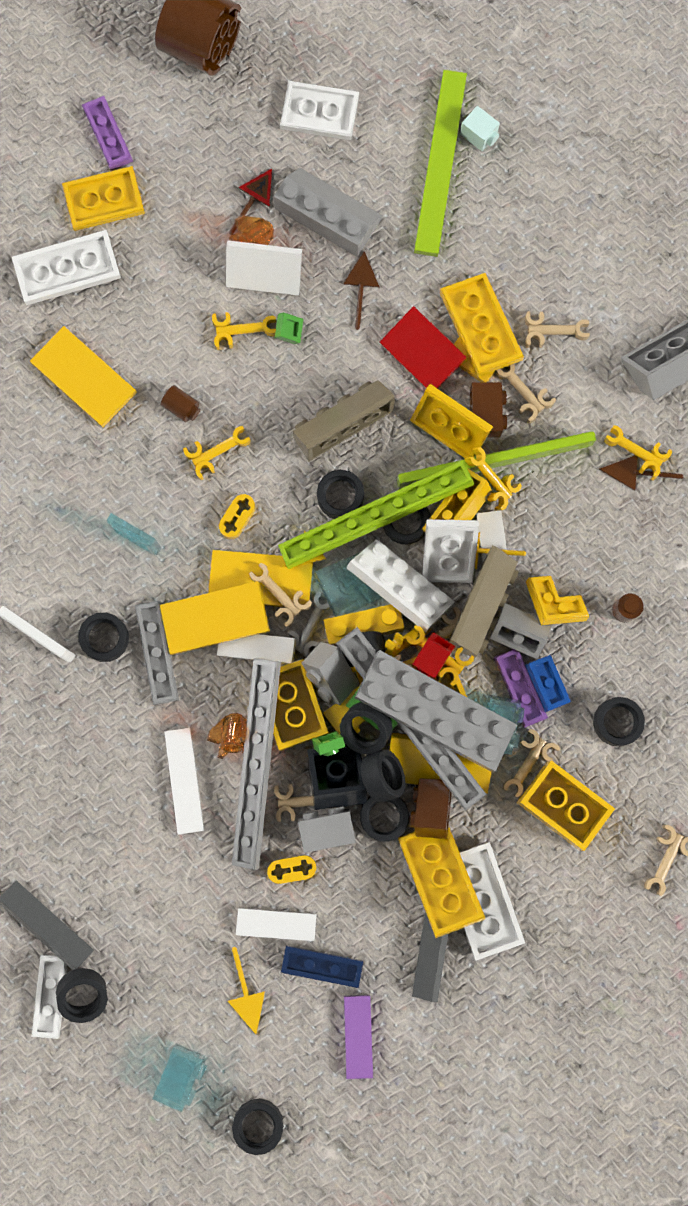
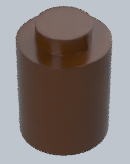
[160,385,201,423]
[612,593,644,623]

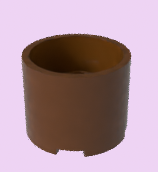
[155,0,242,76]

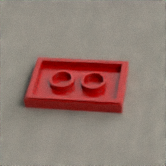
[380,306,467,389]

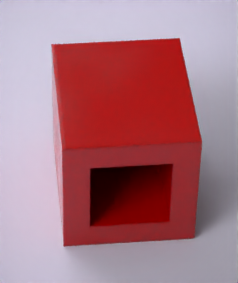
[413,632,456,678]

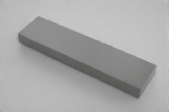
[135,600,179,706]

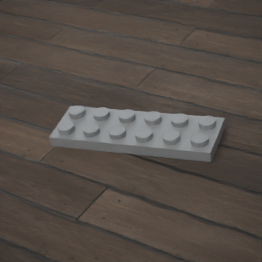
[355,650,517,772]

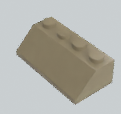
[293,380,395,462]
[448,545,519,658]

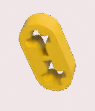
[219,494,255,540]
[267,855,316,884]

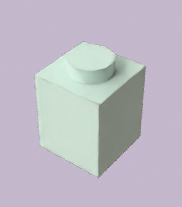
[460,106,500,151]

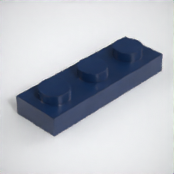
[281,945,364,988]

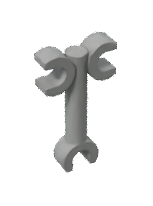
[288,592,333,658]

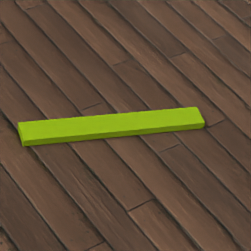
[414,70,467,257]
[397,431,596,489]
[278,460,474,569]

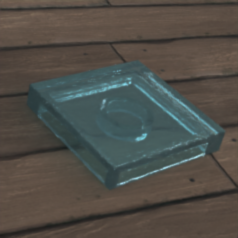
[106,513,161,555]
[314,552,382,617]

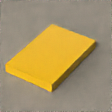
[62,166,145,231]
[410,384,493,458]

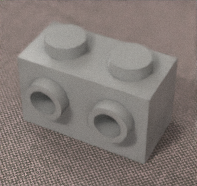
[490,603,552,659]
[302,642,359,705]
[298,806,356,853]

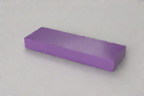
[82,96,133,171]
[493,649,548,728]
[344,995,373,1079]

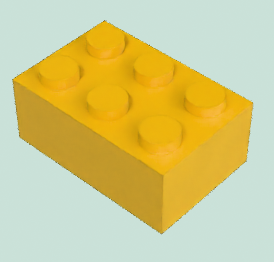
[273,659,329,751]
[517,760,615,851]

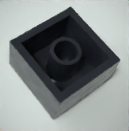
[307,745,367,810]

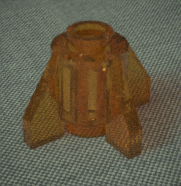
[228,215,274,245]
[207,713,247,759]

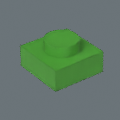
[275,312,303,344]
[312,731,345,756]

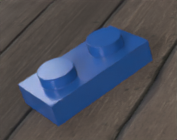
[525,655,571,713]

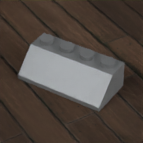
[274,168,383,257]
[621,320,688,400]

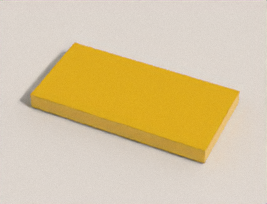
[439,273,524,377]
[30,326,137,428]
[208,550,313,610]
[160,581,270,655]
[389,733,492,794]
[398,827,485,938]

